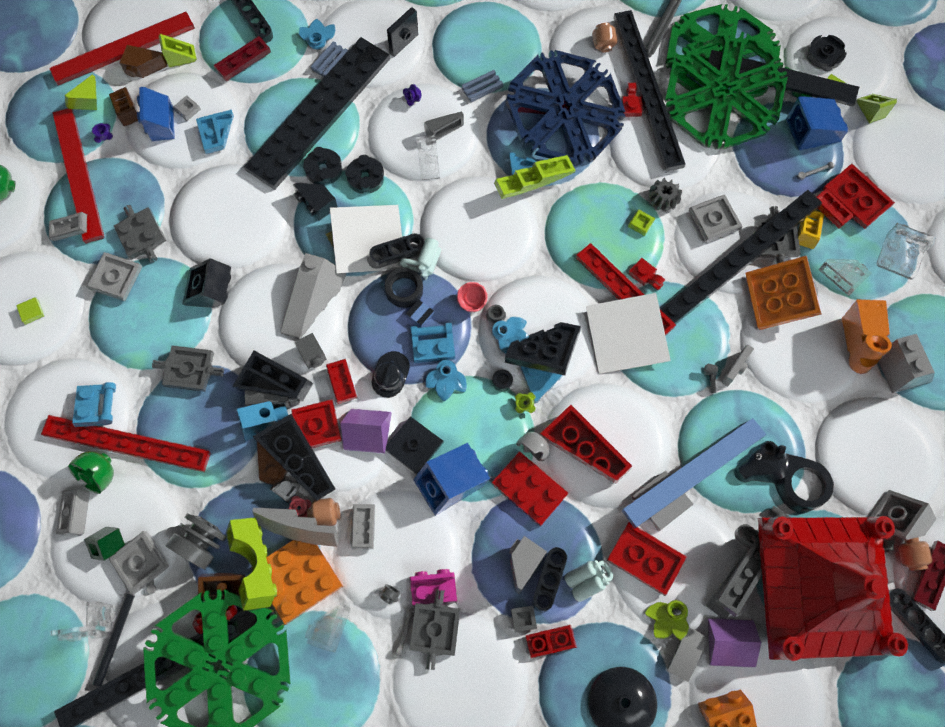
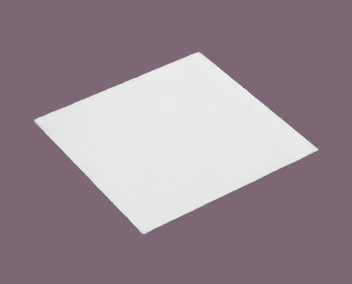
[330,205,402,273]
[586,293,671,374]

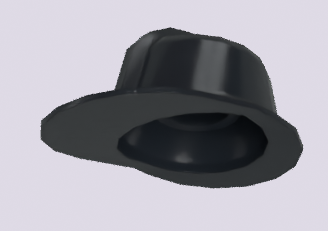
[371,351,410,398]

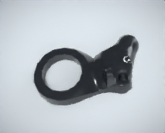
[735,441,834,513]

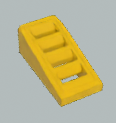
[798,210,824,249]

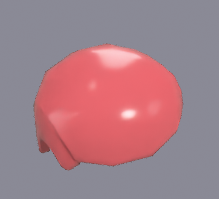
[457,282,488,313]

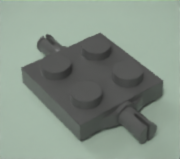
[113,205,167,263]
[754,206,801,264]
[152,345,224,392]
[410,589,461,670]

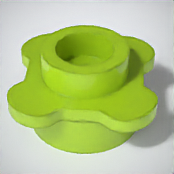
[515,392,536,414]

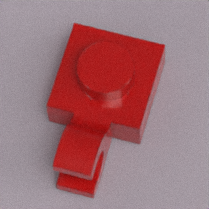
[622,83,643,117]
[628,258,665,291]

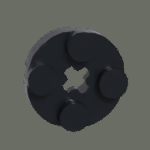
[807,35,847,72]
[303,147,342,185]
[345,154,384,194]

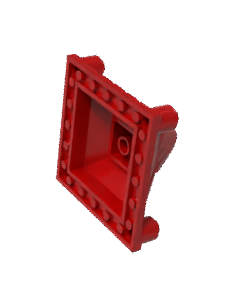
[758,516,908,661]

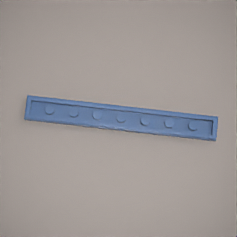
[622,418,766,528]

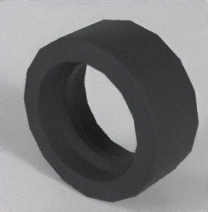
[385,267,423,308]

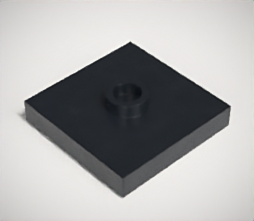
[387,7,419,57]
[385,416,444,475]

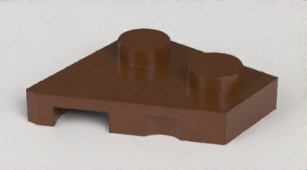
[257,442,287,486]

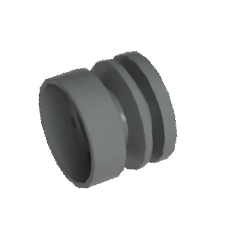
[165,513,227,570]

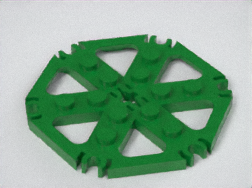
[665,4,781,99]
[665,30,788,150]
[143,589,291,727]

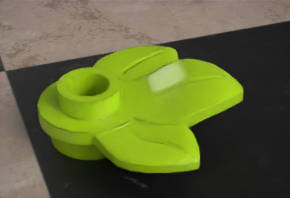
[645,600,689,640]

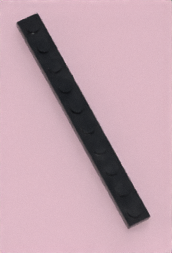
[613,10,686,172]
[660,190,822,324]
[54,604,278,727]

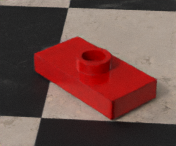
[816,189,855,229]
[326,359,358,404]

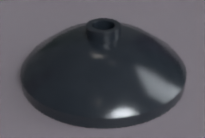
[588,667,657,727]

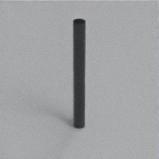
[92,593,135,687]

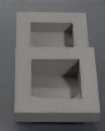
[667,627,708,682]

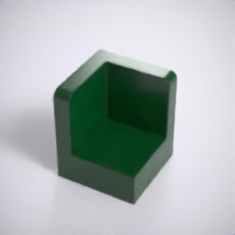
[84,527,125,561]

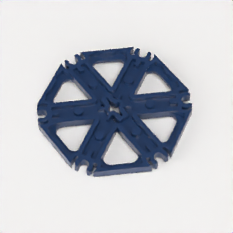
[506,50,626,165]

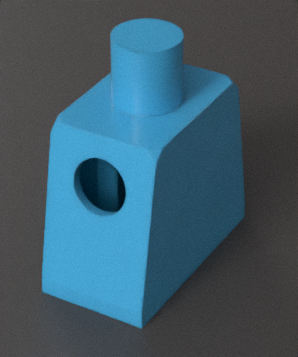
[237,401,288,441]

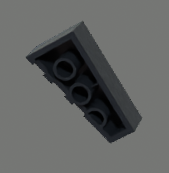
[252,414,336,501]

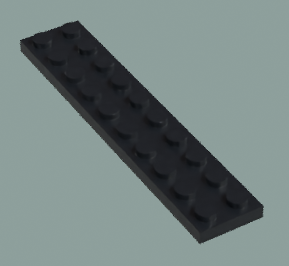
[244,37,390,190]

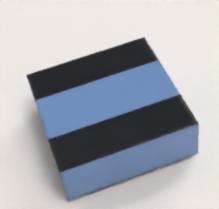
[406,299,434,327]

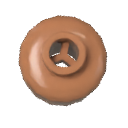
[592,23,617,53]
[307,498,340,526]
[898,537,932,571]

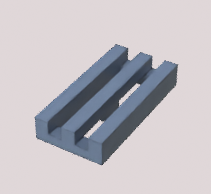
[311,41,348,77]
[462,70,503,102]

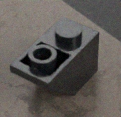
[293,183,338,221]

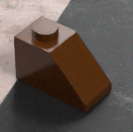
[119,45,168,78]
[198,573,245,600]

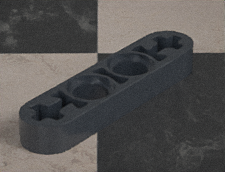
[231,0,273,43]
[889,588,945,664]

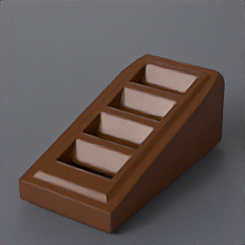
[109,87,138,126]

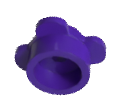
[403,84,422,106]
[92,123,113,143]

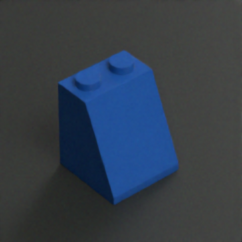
[786,96,848,151]
[413,443,491,516]

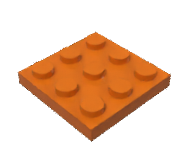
[745,256,822,330]
[251,540,343,625]

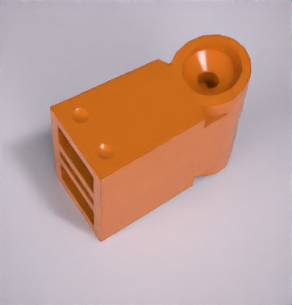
[842,299,892,374]

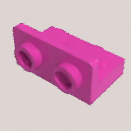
[410,569,457,606]

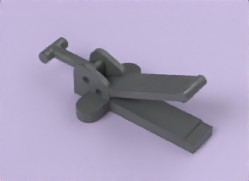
[706,506,791,620]

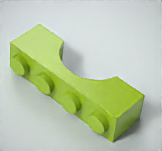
[226,517,277,611]

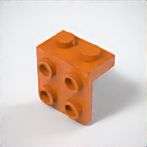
[698,689,757,727]

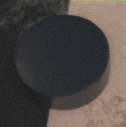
[492,369,513,391]

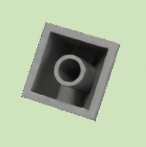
[879,334,935,393]

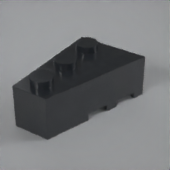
[232,350,313,402]

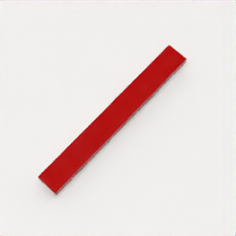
[49,11,195,86]
[52,108,105,244]
[41,415,211,473]

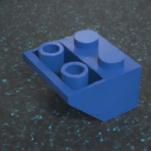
[137,87,175,141]

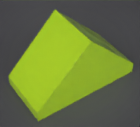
[159,34,197,68]
[65,74,97,110]
[857,93,897,123]

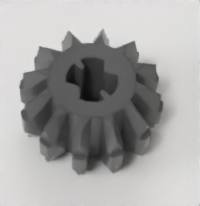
[648,177,682,212]

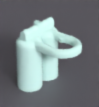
[400,238,441,280]
[565,560,613,602]

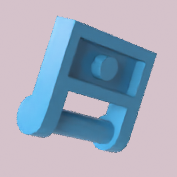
[411,322,455,363]
[72,382,116,427]

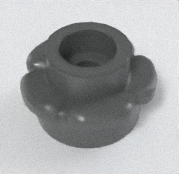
[486,305,506,324]
[379,584,401,604]

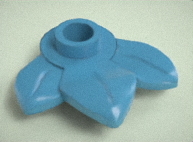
[299,19,336,49]
[492,317,529,354]
[426,360,467,401]

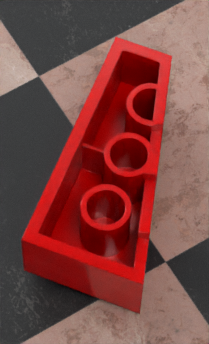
[540,405,632,484]

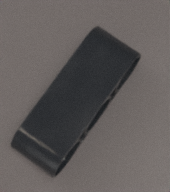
[367,233,424,269]
[532,547,567,613]

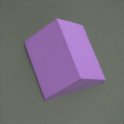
[341,409,392,454]
[708,619,761,667]

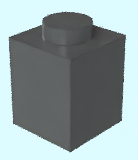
[294,333,327,369]

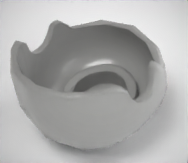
[516,432,550,462]

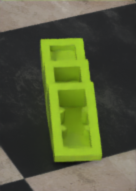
[494,155,576,199]

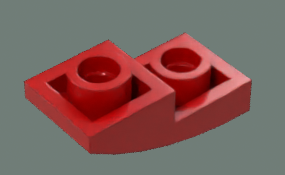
[525,625,577,658]

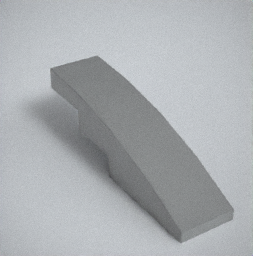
[252,508,339,547]

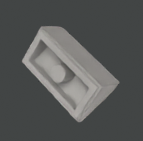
[56,489,90,535]

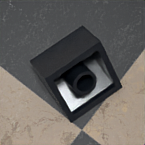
[183,258,231,308]

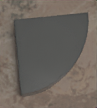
[270,480,301,503]

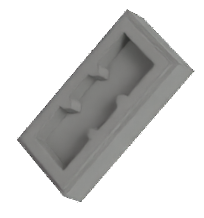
[49,212,87,241]
[722,345,754,387]
[351,504,375,549]

